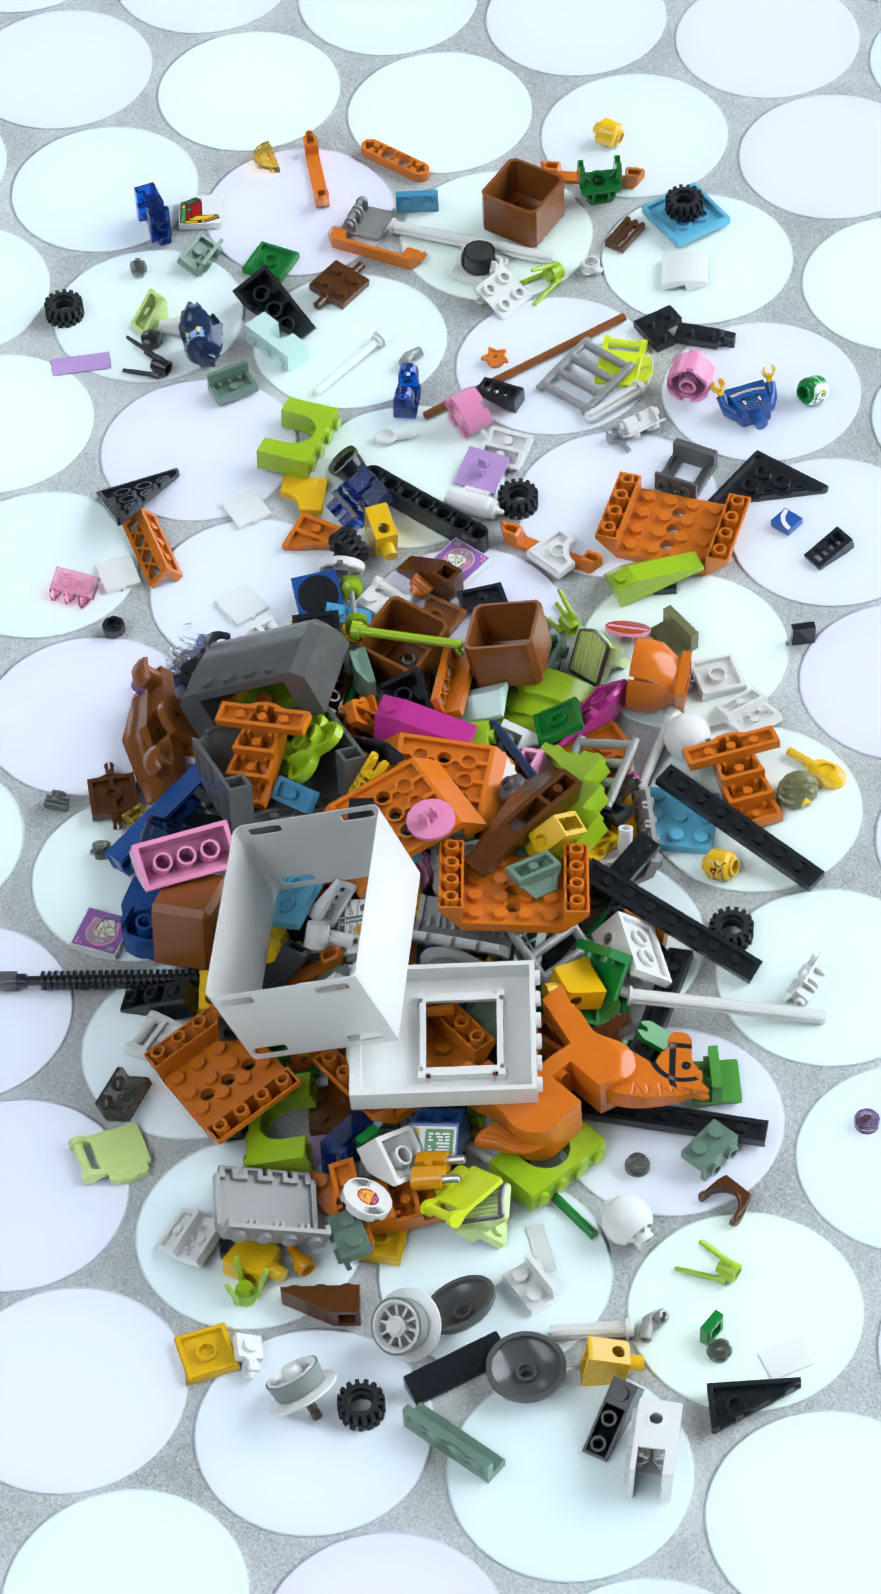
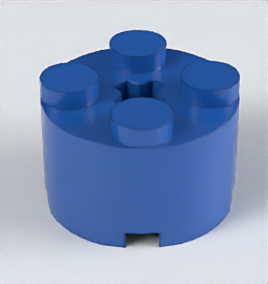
[121,902,155,961]

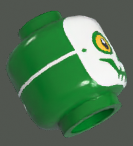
[796,375,830,406]

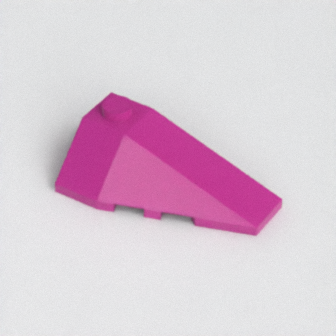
[551,679,628,747]
[373,694,478,743]

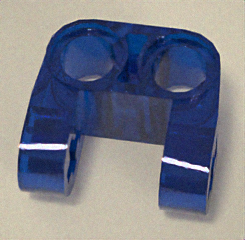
[393,362,421,419]

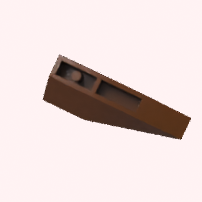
[464,768,583,879]

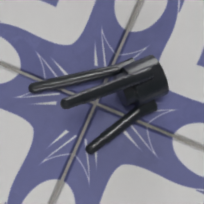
[122,335,173,380]

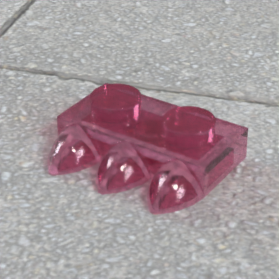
[49,566,101,609]

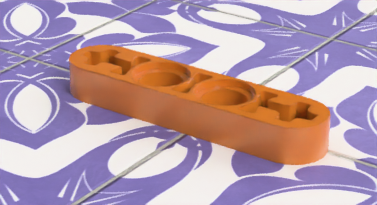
[361,139,430,182]

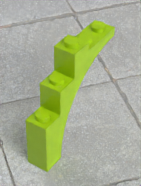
[540,742,610,858]

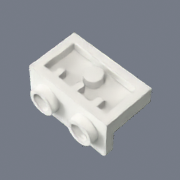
[502,1252,559,1317]

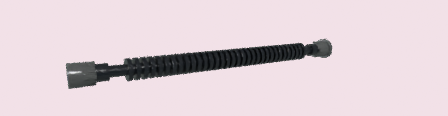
[0,969,200,991]

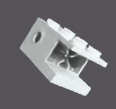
[592,911,672,998]
[623,1398,683,1502]

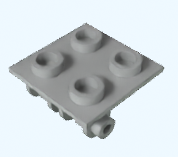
[341,196,394,241]

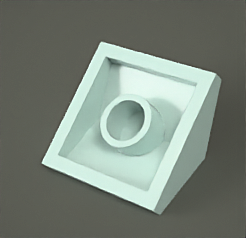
[458,682,509,722]

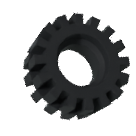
[665,184,704,223]
[44,289,84,328]
[498,478,539,520]
[328,525,369,562]
[709,906,754,950]
[337,1379,386,1432]

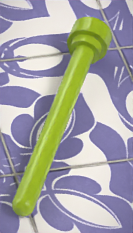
[350,620,463,649]

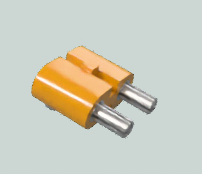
[410,1150,466,1191]

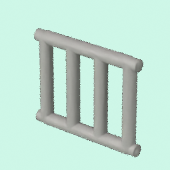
[536,336,636,416]
[570,735,640,810]
[507,925,592,985]

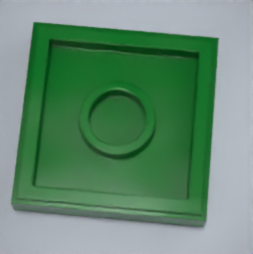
[242,241,300,283]
[533,697,585,746]

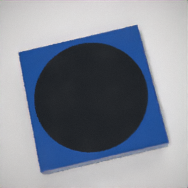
[290,568,344,614]

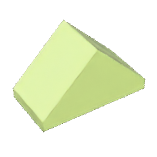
[130,288,169,334]

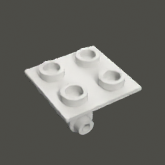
[474,266,533,320]
[784,946,828,1007]

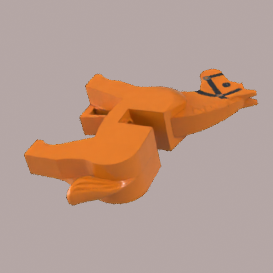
[462,985,709,1161]

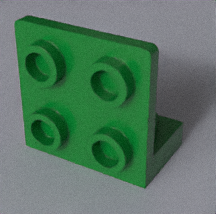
[576,938,632,1003]

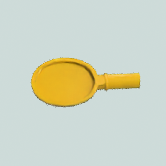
[786,747,846,790]

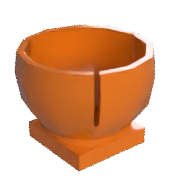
[625,638,692,714]

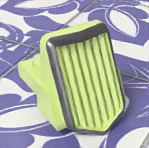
[568,626,630,687]
[442,1181,511,1249]

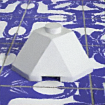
[357,1125,421,1187]

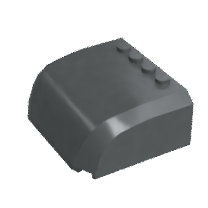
[179,618,350,738]
[192,706,367,835]

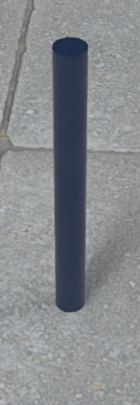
[489,719,537,780]

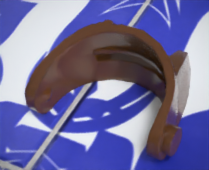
[698,1175,751,1227]

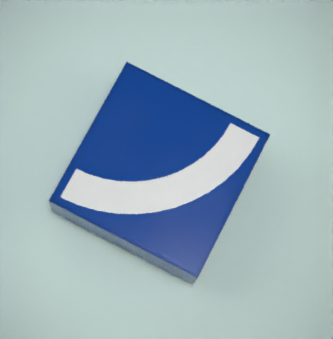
[771,508,803,536]

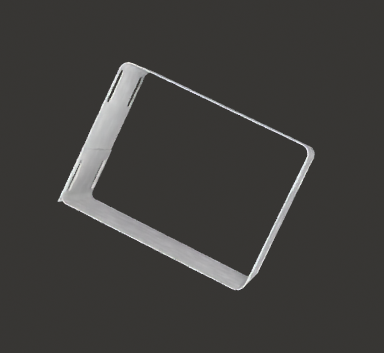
[205,804,420,1059]

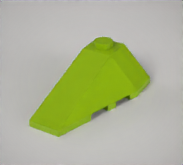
[603,551,704,608]

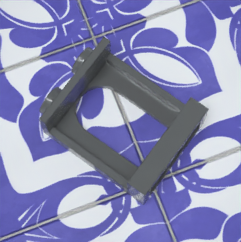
[654,438,718,499]

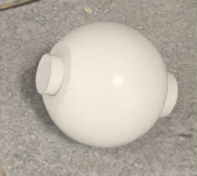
[663,712,711,760]
[601,1194,654,1250]

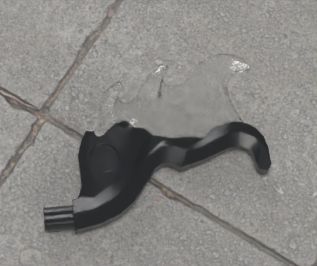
[165,622,231,686]

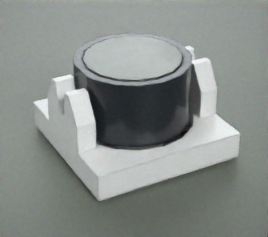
[451,240,509,286]

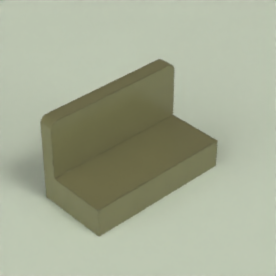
[650,605,699,656]

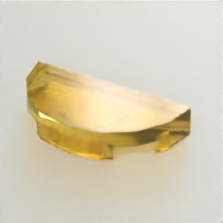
[254,140,280,173]

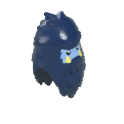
[178,301,223,368]

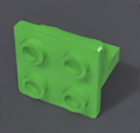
[691,1045,742,1106]

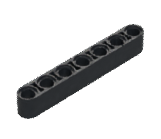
[363,465,489,554]

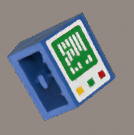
[410,1108,472,1155]

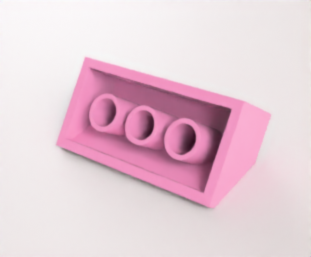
[129,819,232,893]

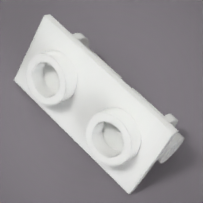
[618,406,666,441]

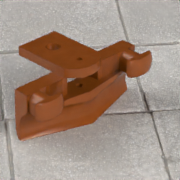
[122,656,199,805]

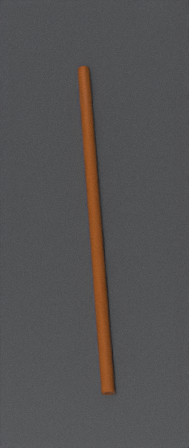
[423,313,627,420]

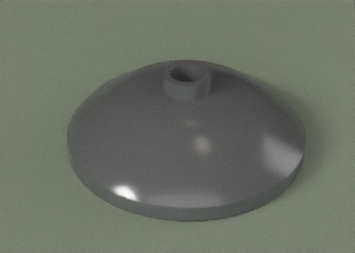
[431,1275,496,1335]
[486,1331,566,1404]

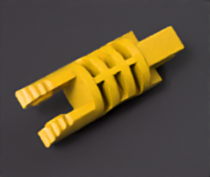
[348,751,390,793]

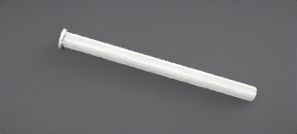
[389,218,555,264]
[627,985,827,1024]

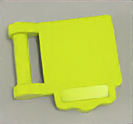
[594,335,653,388]
[420,1165,503,1228]

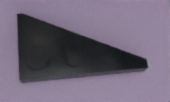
[706,1377,801,1434]

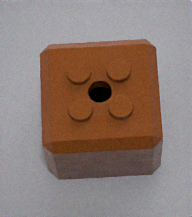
[481,158,565,248]
[357,596,449,683]
[464,599,552,688]
[151,874,225,970]

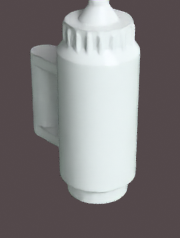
[444,485,505,519]

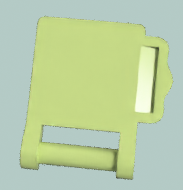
[68,1123,151,1185]

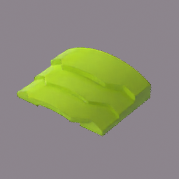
[496,668,594,733]

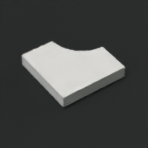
[527,528,575,579]

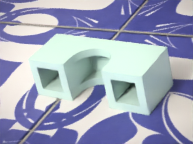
[245,312,309,372]

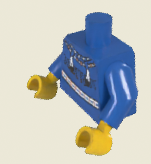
[710,364,778,430]

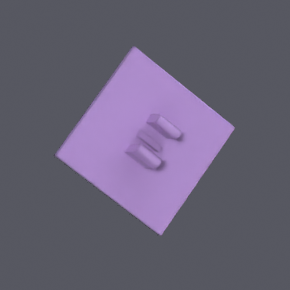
[453,446,511,496]

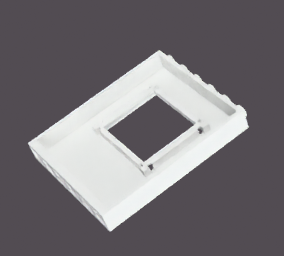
[349,960,543,1110]

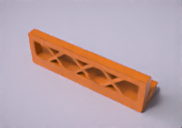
[122,508,183,589]
[430,647,473,718]

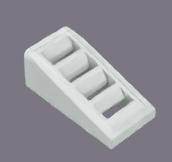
[308,878,358,928]

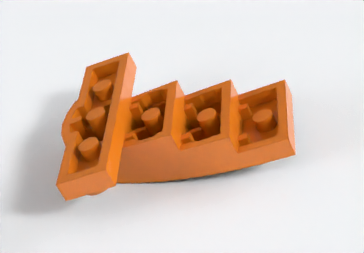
[214,701,312,810]
[682,725,783,827]
[328,1157,444,1249]

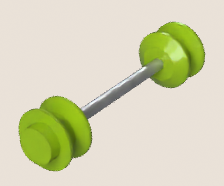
[339,575,368,636]

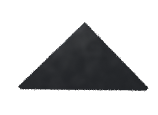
[708,450,829,505]
[96,468,180,526]

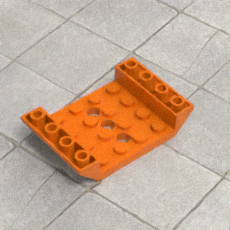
[595,471,751,576]
[372,732,519,838]
[324,757,487,899]
[438,839,590,933]
[312,1003,496,1124]
[143,1004,302,1145]

